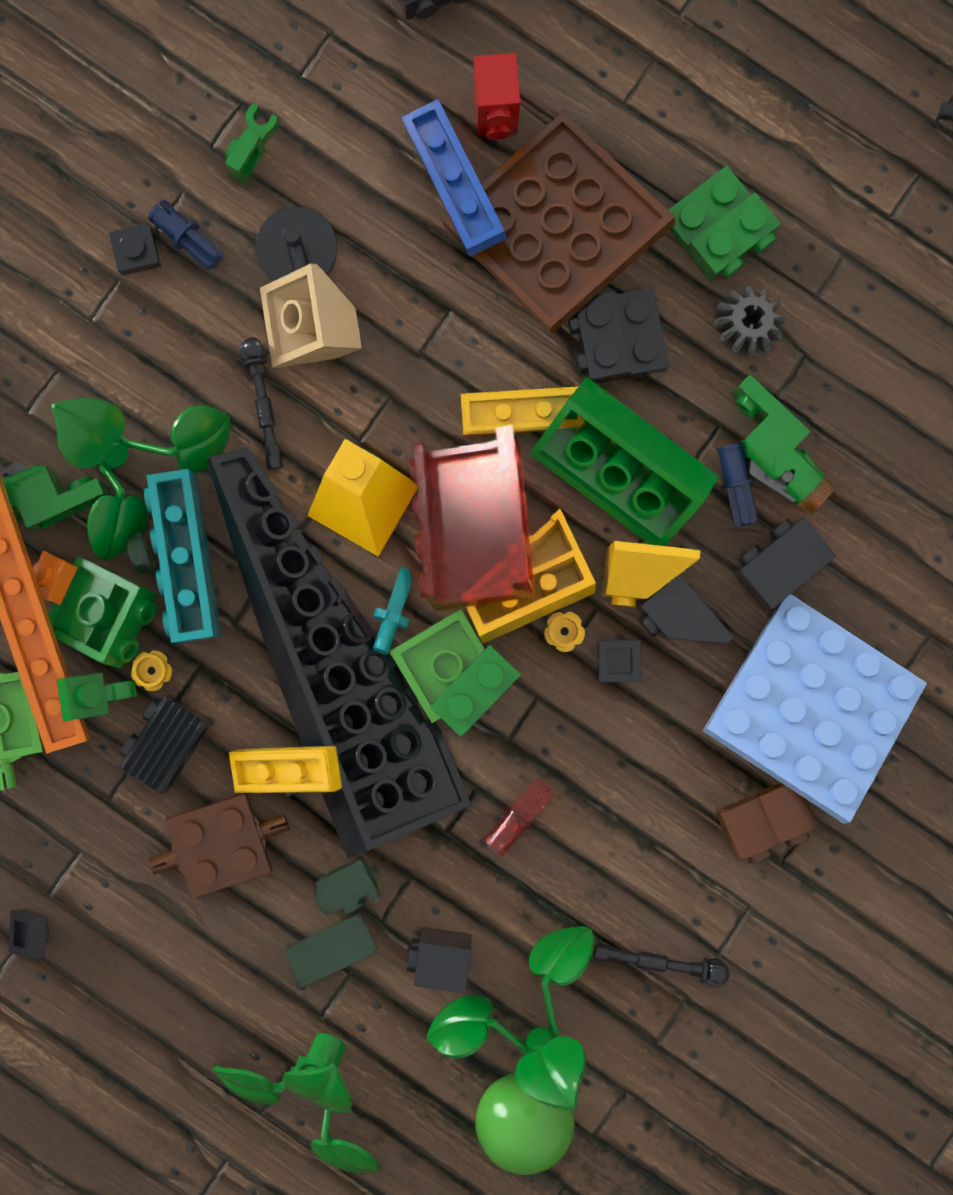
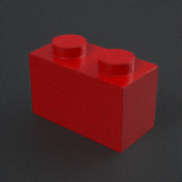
[473,53,520,140]

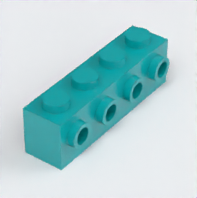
[144,469,222,644]

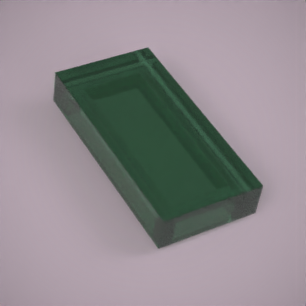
[284,912,378,988]

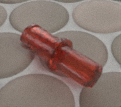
[483,779,554,857]

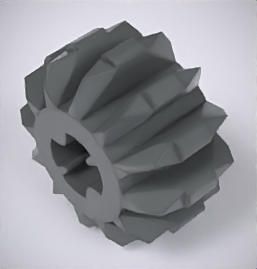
[714,285,786,358]

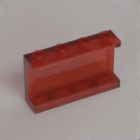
[409,425,536,612]

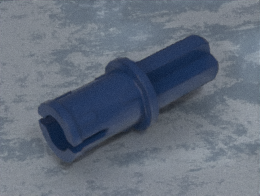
[148,200,223,269]
[716,443,758,526]

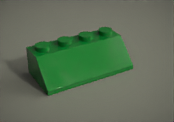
[529,377,719,546]

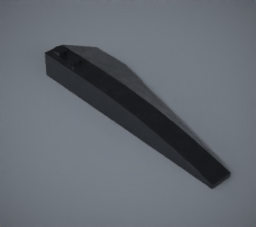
[207,448,472,858]

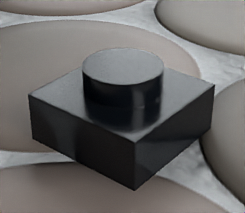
[109,223,162,276]
[597,640,641,682]
[8,909,49,959]

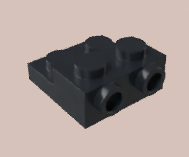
[568,287,669,384]

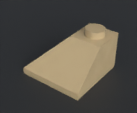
[260,264,362,368]

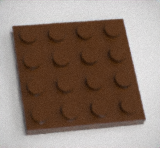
[441,111,675,335]

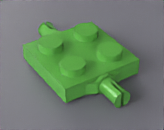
[0,672,45,790]

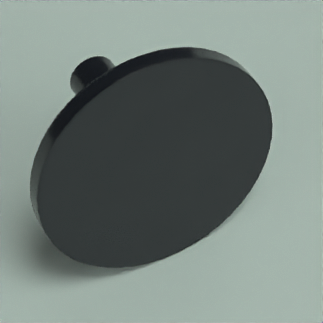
[256,207,337,281]

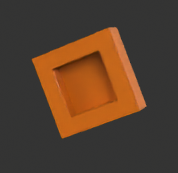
[33,551,78,605]

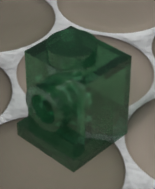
[314,855,382,915]

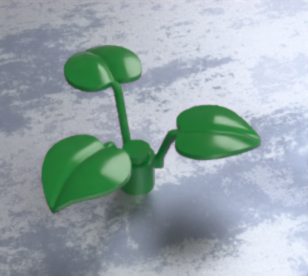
[51,398,230,561]
[426,926,595,1110]
[212,1033,381,1173]

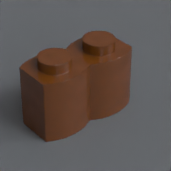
[715,782,817,863]

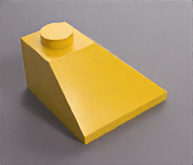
[307,439,420,557]
[602,541,701,607]

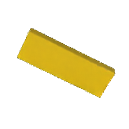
[461,386,584,436]
[229,746,342,793]

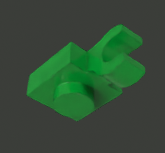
[225,103,279,185]
[56,673,137,722]

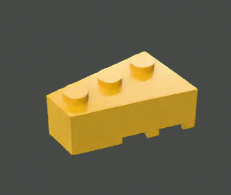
[462,509,596,644]

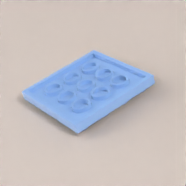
[703,594,927,824]

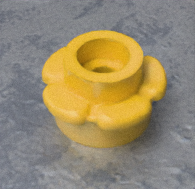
[544,612,585,652]
[131,650,172,691]

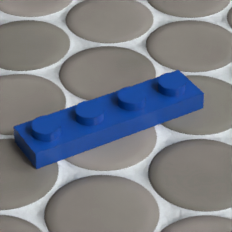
[402,99,507,257]

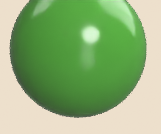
[475,1073,575,1175]

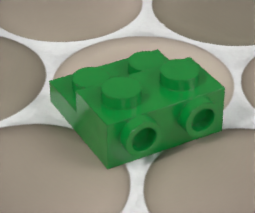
[668,165,781,282]
[49,556,158,669]

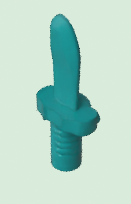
[373,567,411,654]

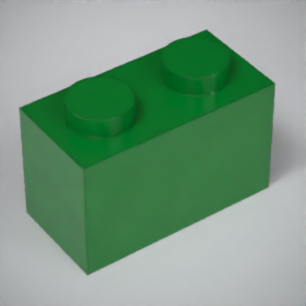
[430,645,521,737]

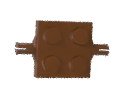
[149,793,290,899]

